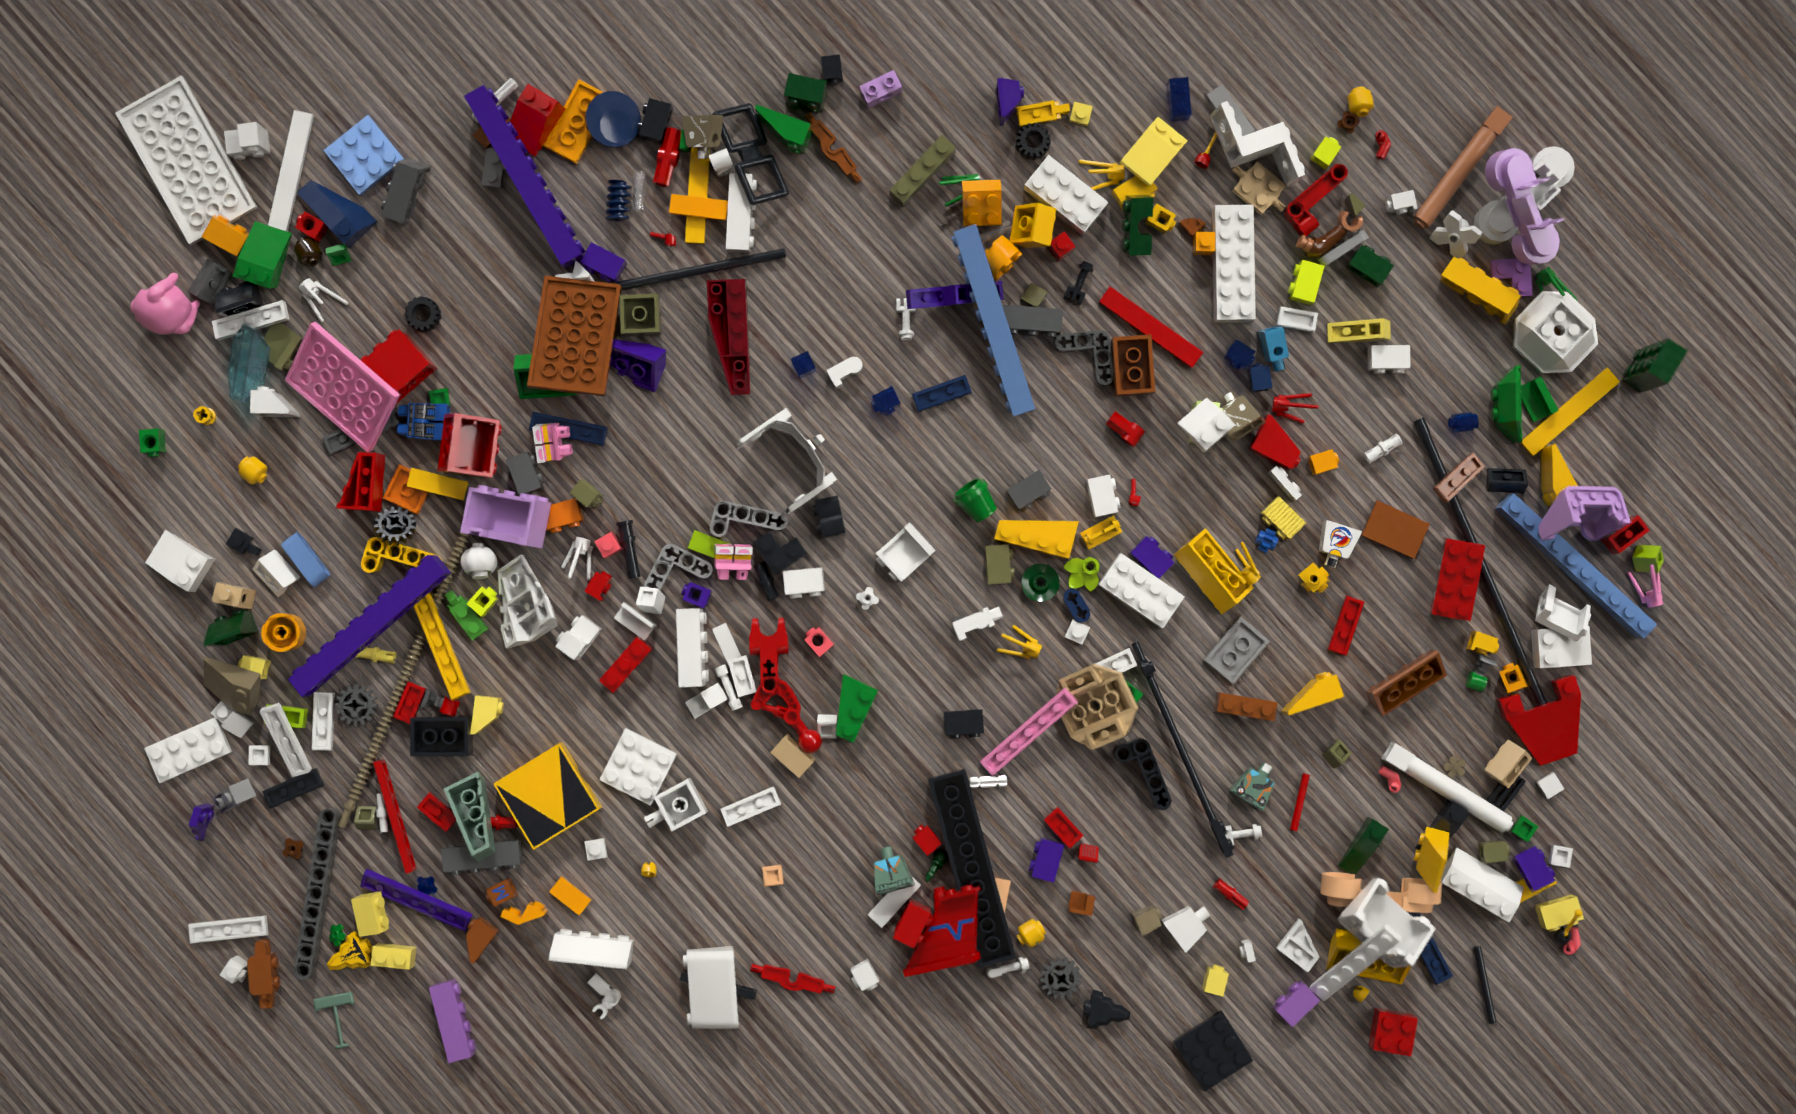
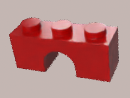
[599,637,654,693]

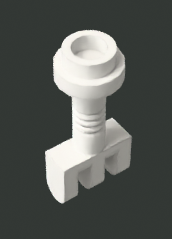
[896,298,916,341]
[1225,824,1262,845]
[986,957,1029,978]

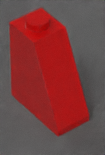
[1248,414,1301,470]

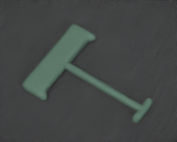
[313,992,355,1049]

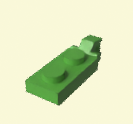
[444,590,488,641]

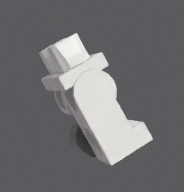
[951,607,1003,641]

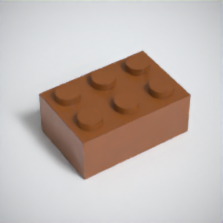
[1111,334,1155,397]

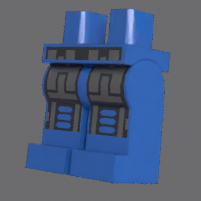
[397,403,450,441]

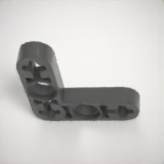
[1054,330,1114,386]

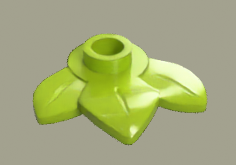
[1064,557,1100,592]

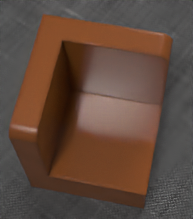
[1068,891,1095,916]

